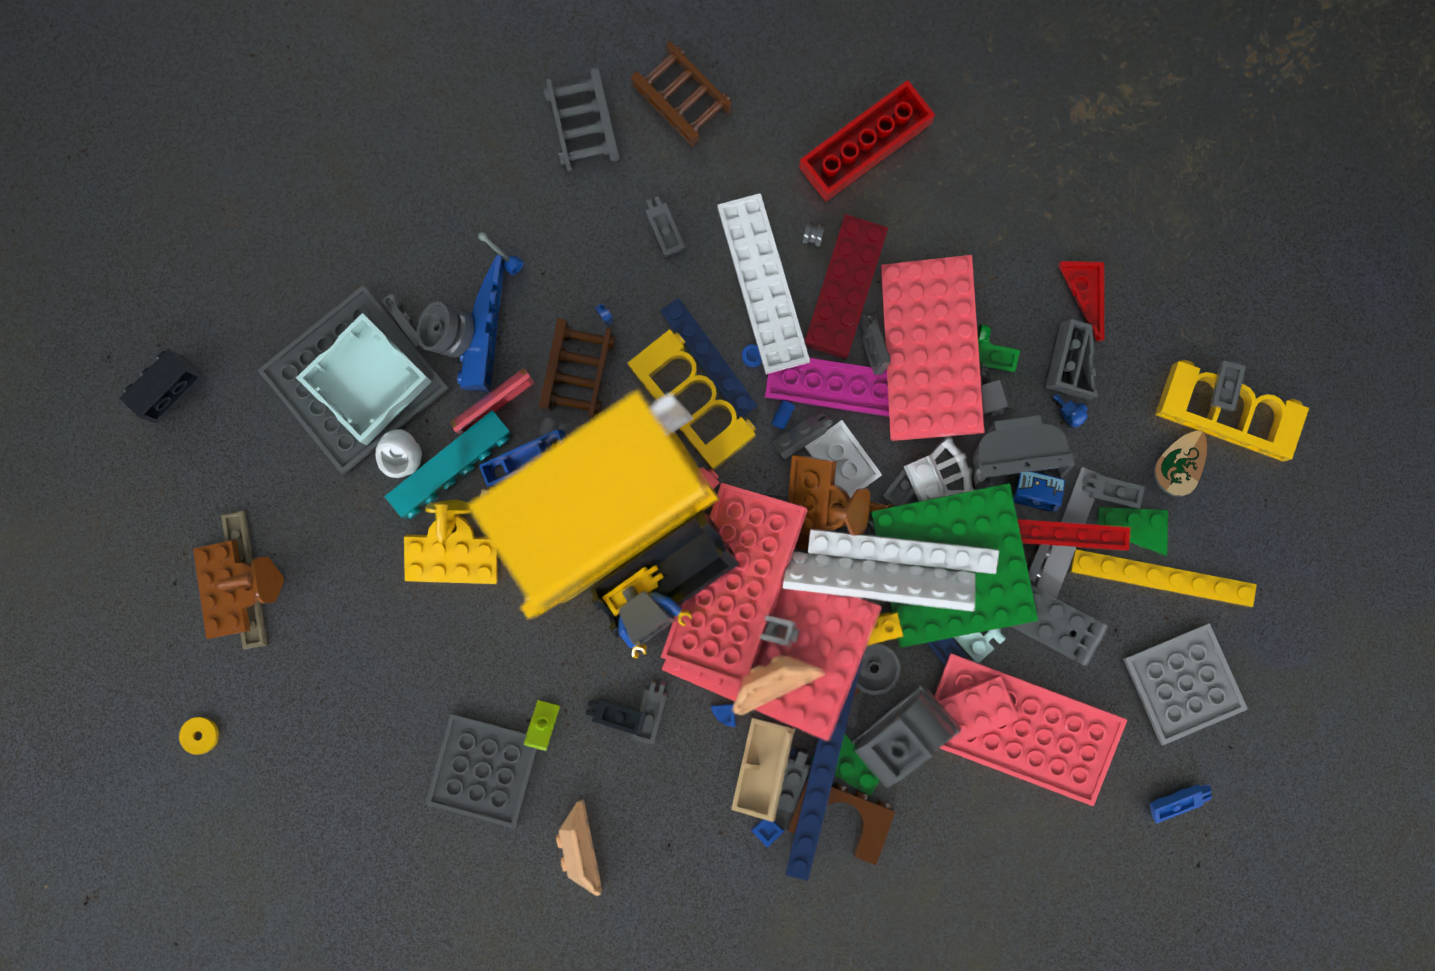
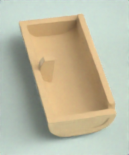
[731,718,795,822]

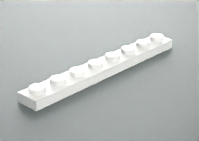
[808,529,999,574]

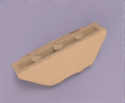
[733,655,826,715]
[556,798,602,896]

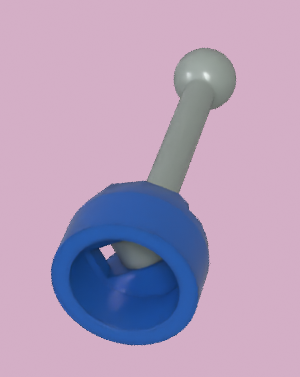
[478,232,524,275]

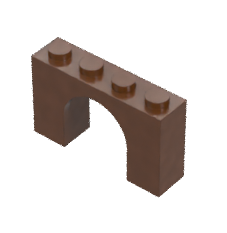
[787,776,896,865]

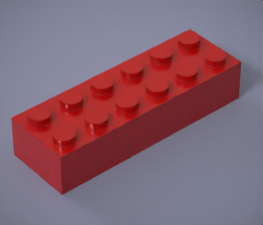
[799,80,935,202]

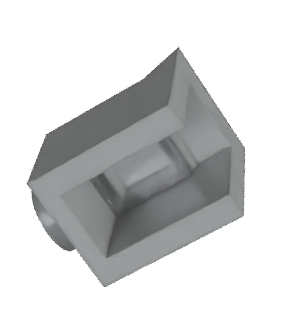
[760,615,799,647]

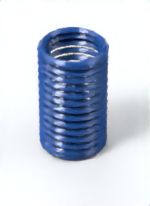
[771,400,795,429]

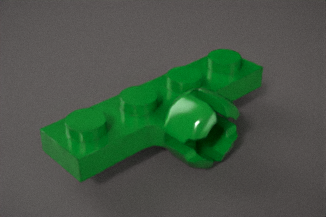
[977,324,1020,372]

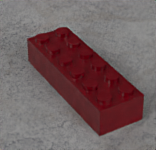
[805,214,888,360]

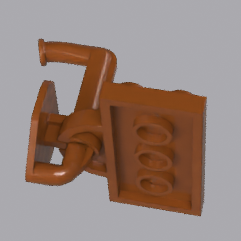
[788,455,895,550]
[193,540,284,639]

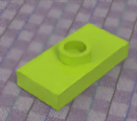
[524,700,560,751]

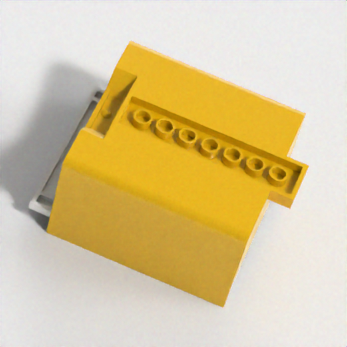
[468,391,720,619]

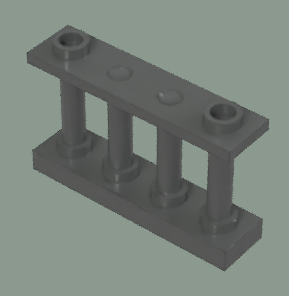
[544,68,620,171]

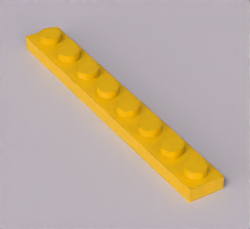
[1070,549,1257,607]

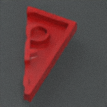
[1059,261,1104,342]

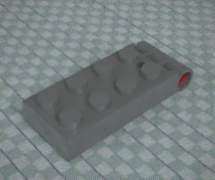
[1011,585,1109,667]

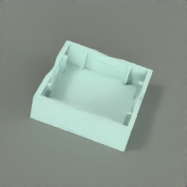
[296,313,432,445]

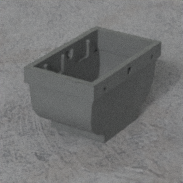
[972,415,1075,490]
[852,683,961,788]

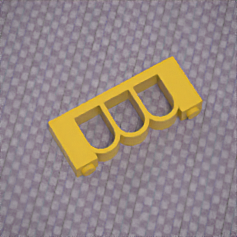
[627,329,756,471]
[1155,360,1309,462]

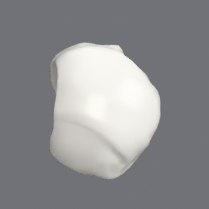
[375,429,422,478]

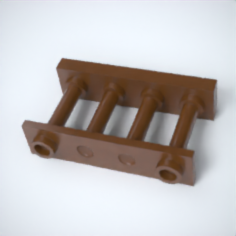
[631,41,731,147]
[539,318,615,420]

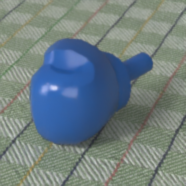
[1053,394,1088,427]

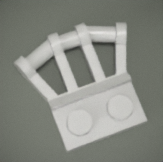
[904,436,975,501]

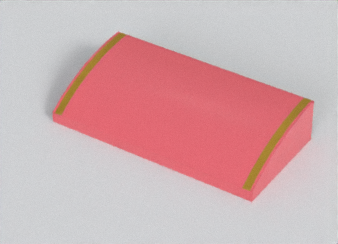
[450,367,535,435]

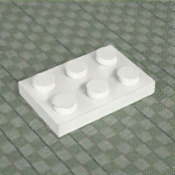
[805,420,882,498]

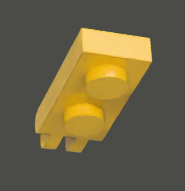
[602,565,663,616]

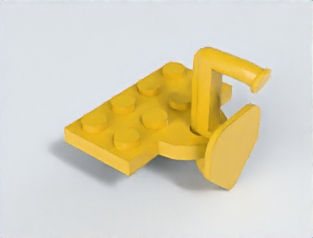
[404,499,498,584]

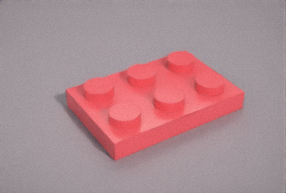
[937,675,1019,746]

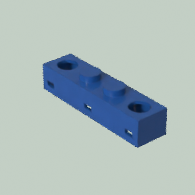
[479,429,567,487]

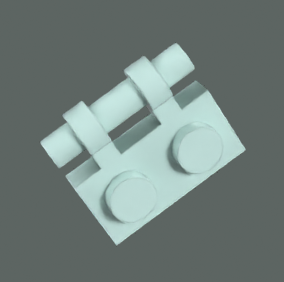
[953,628,1006,663]

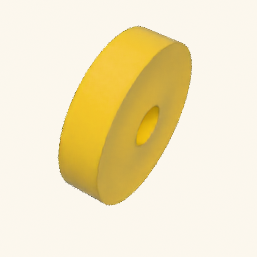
[179,717,219,755]

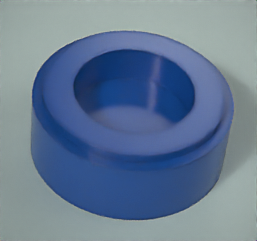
[742,344,762,368]

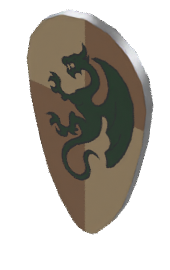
[1154,430,1207,497]

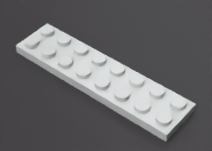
[717,193,810,374]
[783,552,975,611]

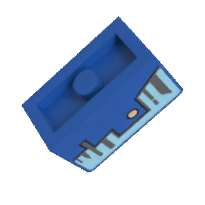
[1012,471,1065,513]

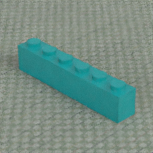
[384,410,512,519]

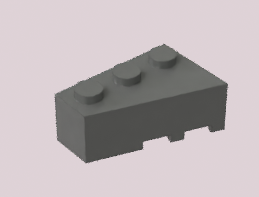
[1045,319,1098,400]
[981,380,1013,417]

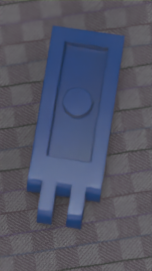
[1150,784,1212,824]

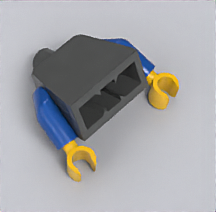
[619,586,692,659]

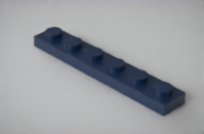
[660,298,758,419]

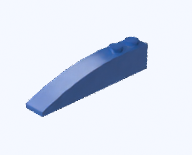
[457,255,504,393]

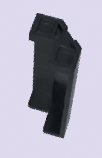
[590,510,739,639]

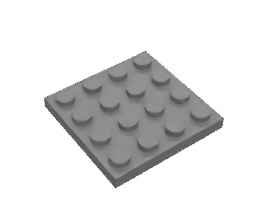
[1123,623,1248,745]

